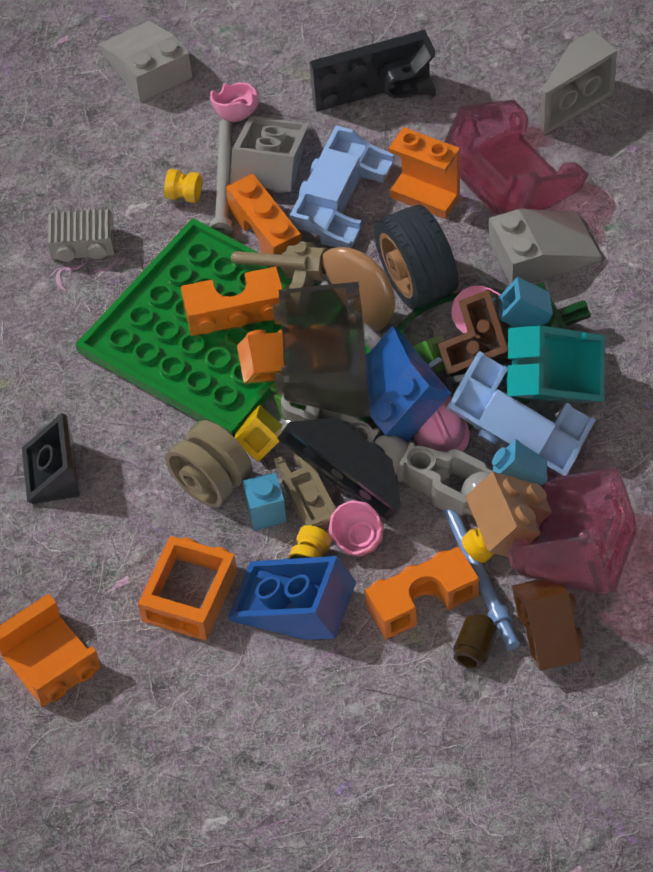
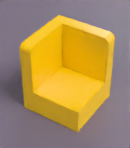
[234,405,283,462]

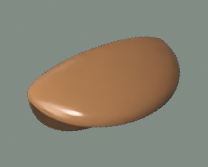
[322,247,395,331]

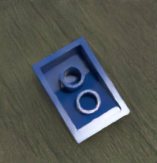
[351,326,452,442]
[228,556,356,640]

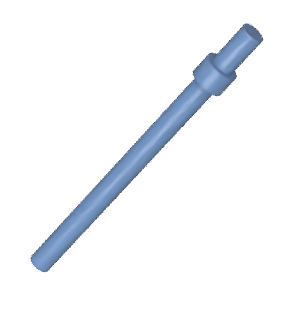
[443,484,520,650]

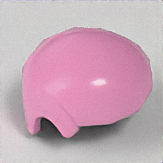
[210,82,259,123]
[329,500,384,557]

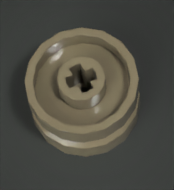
[165,420,253,507]

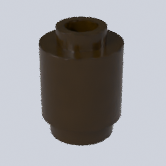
[453,614,499,669]

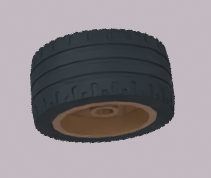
[374,204,459,309]

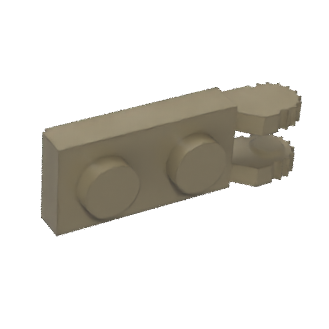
[274,453,336,530]

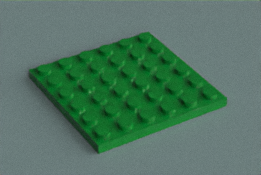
[75,218,347,437]

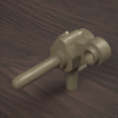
[231,242,329,309]

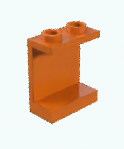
[388,127,460,219]
[0,593,101,707]

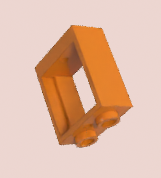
[138,535,237,641]

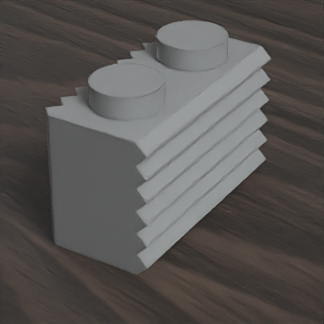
[48,208,115,262]

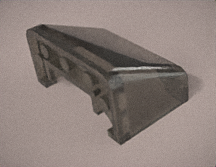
[273,281,371,418]

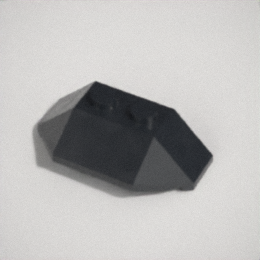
[277,417,401,521]

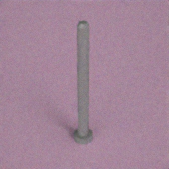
[210,119,232,236]

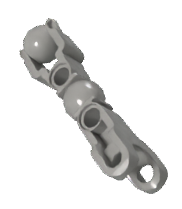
[281,387,493,516]

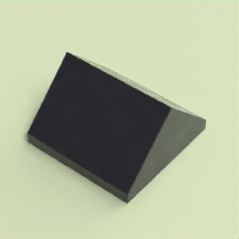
[22,413,80,504]

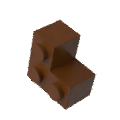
[438,289,512,377]
[512,576,584,671]

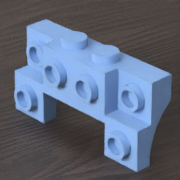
[290,126,395,248]
[446,351,596,478]

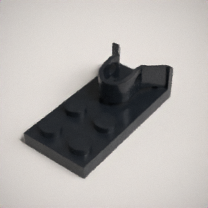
[309,30,436,112]

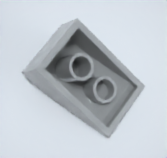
[98,21,192,102]
[540,30,617,135]
[230,116,309,193]
[489,209,602,284]

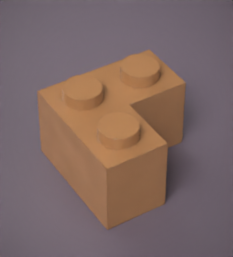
[465,471,552,558]

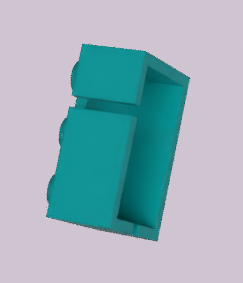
[507,325,605,404]

